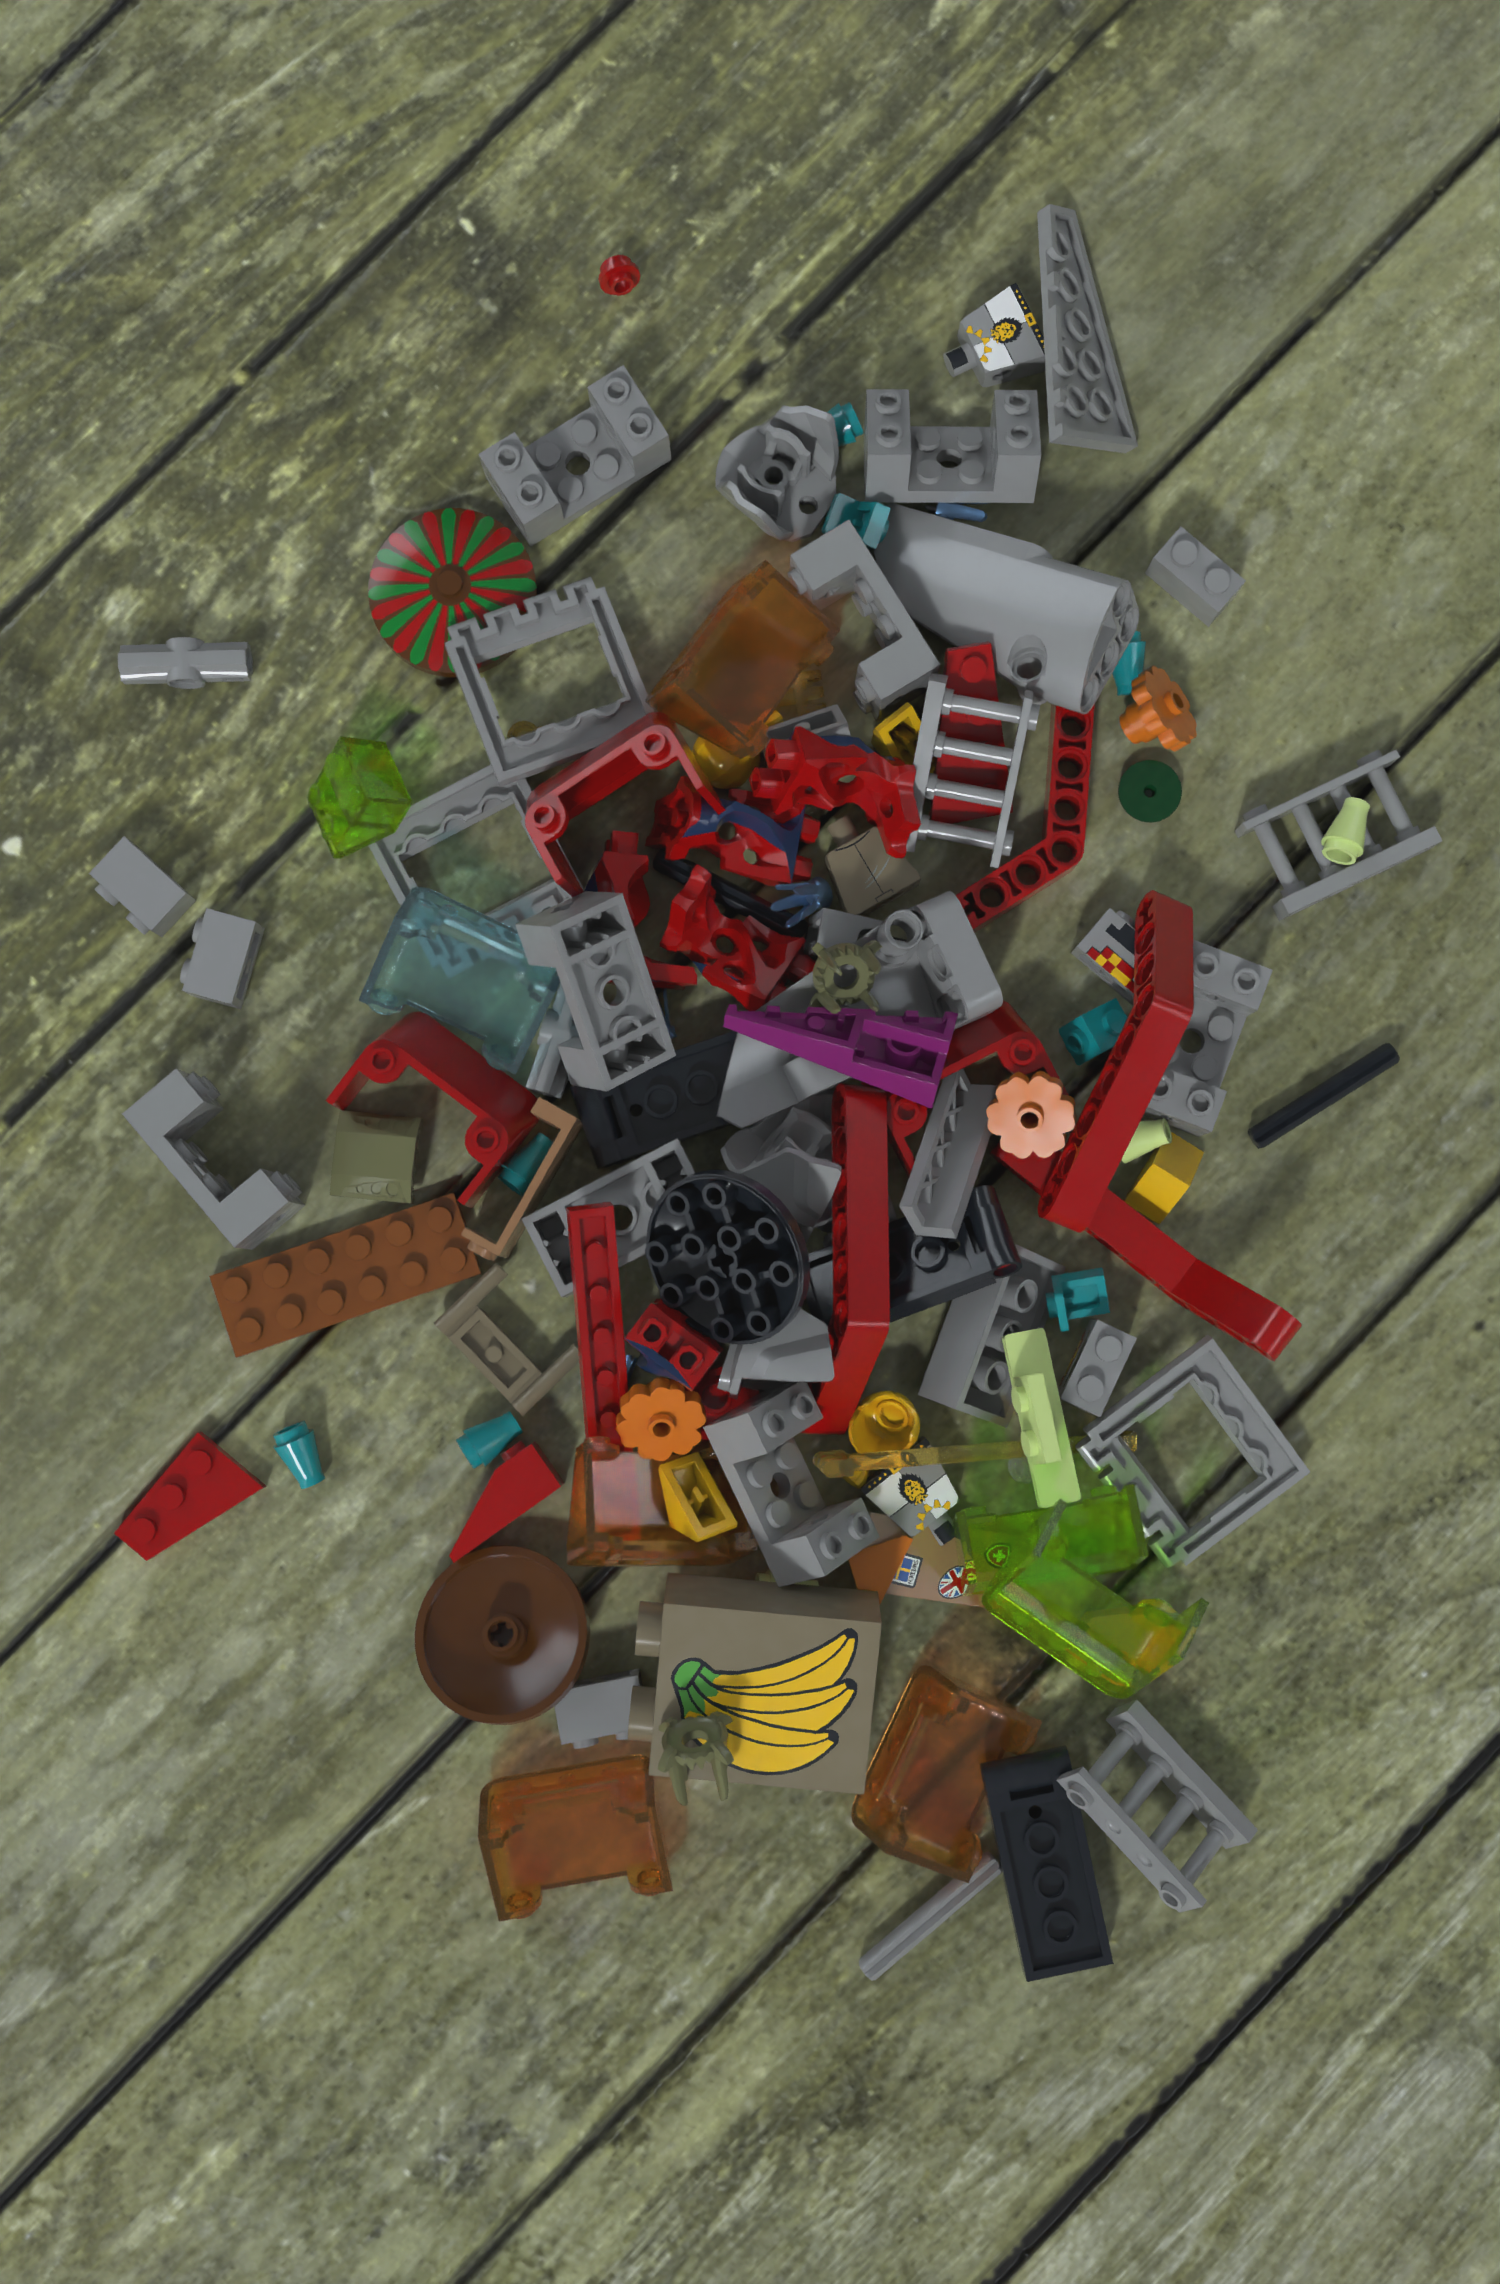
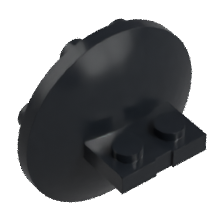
[645,1170,810,1345]

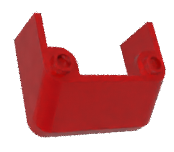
[525,712,726,897]
[861,1001,1069,1178]
[325,1012,539,1208]

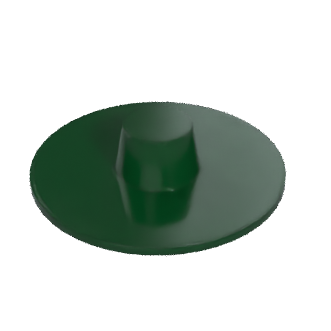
[1118,760,1182,823]

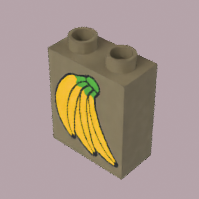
[628,1573,882,1794]

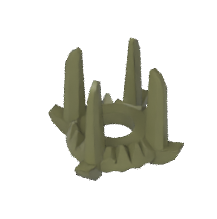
[809,940,882,1014]
[658,1711,734,1806]

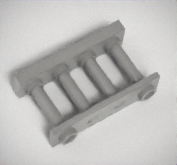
[906,673,1040,868]
[1234,750,1442,921]
[1057,1699,1258,1913]

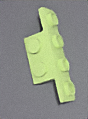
[1002,1328,1081,1508]

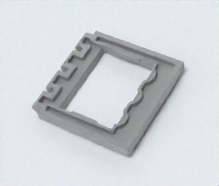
[445,576,654,787]
[361,764,584,979]
[1075,1334,1310,1568]

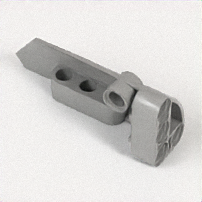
[874,503,1139,714]
[717,891,1003,1129]

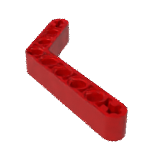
[956,704,1095,933]
[1038,890,1194,1233]
[801,1083,890,1435]
[990,1141,1302,1362]

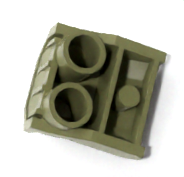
[330,1111,424,1204]

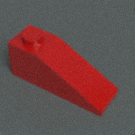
[449,1440,565,1563]

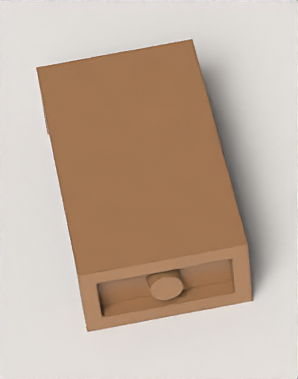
[461,1097,583,1261]

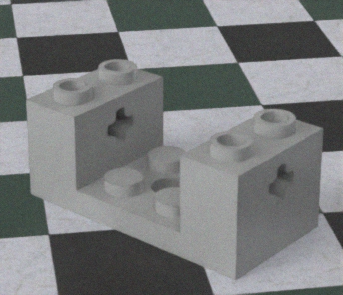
[478,365,671,547]
[863,389,1041,503]
[786,520,940,722]
[515,891,676,1091]
[1143,939,1273,1137]
[122,1068,305,1250]
[521,1138,695,1298]
[703,1382,880,1587]

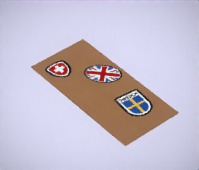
[857,1512,1025,1610]

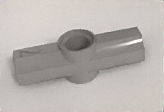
[118,637,253,689]
[526,983,579,1100]

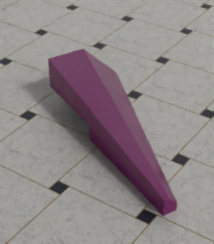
[723,1004,958,1109]

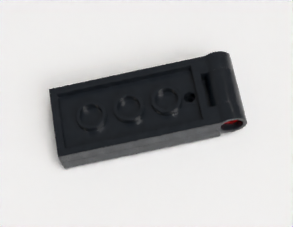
[570,1031,737,1169]
[806,1185,1022,1326]
[980,1745,1114,1982]

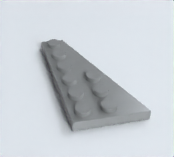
[1037,204,1138,453]

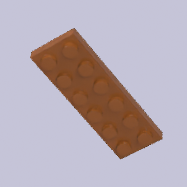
[209,1193,483,1358]

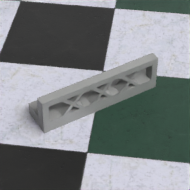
[899,1069,998,1239]

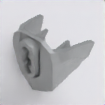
[715,405,839,542]
[720,1090,842,1228]
[717,1309,835,1400]

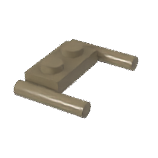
[434,1263,579,1416]

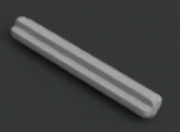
[859,1852,1002,1981]

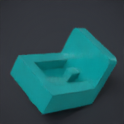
[822,493,891,549]
[1059,998,1127,1066]
[1045,1267,1110,1332]

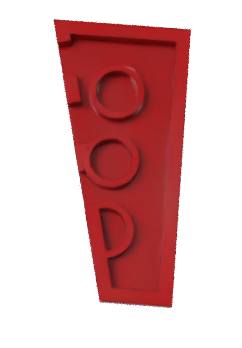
[929,641,1013,824]

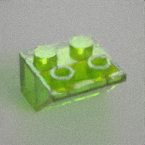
[307,736,413,859]

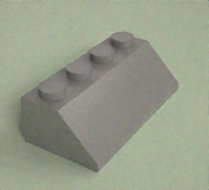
[918,1244,1066,1428]

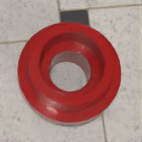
[598,255,640,296]

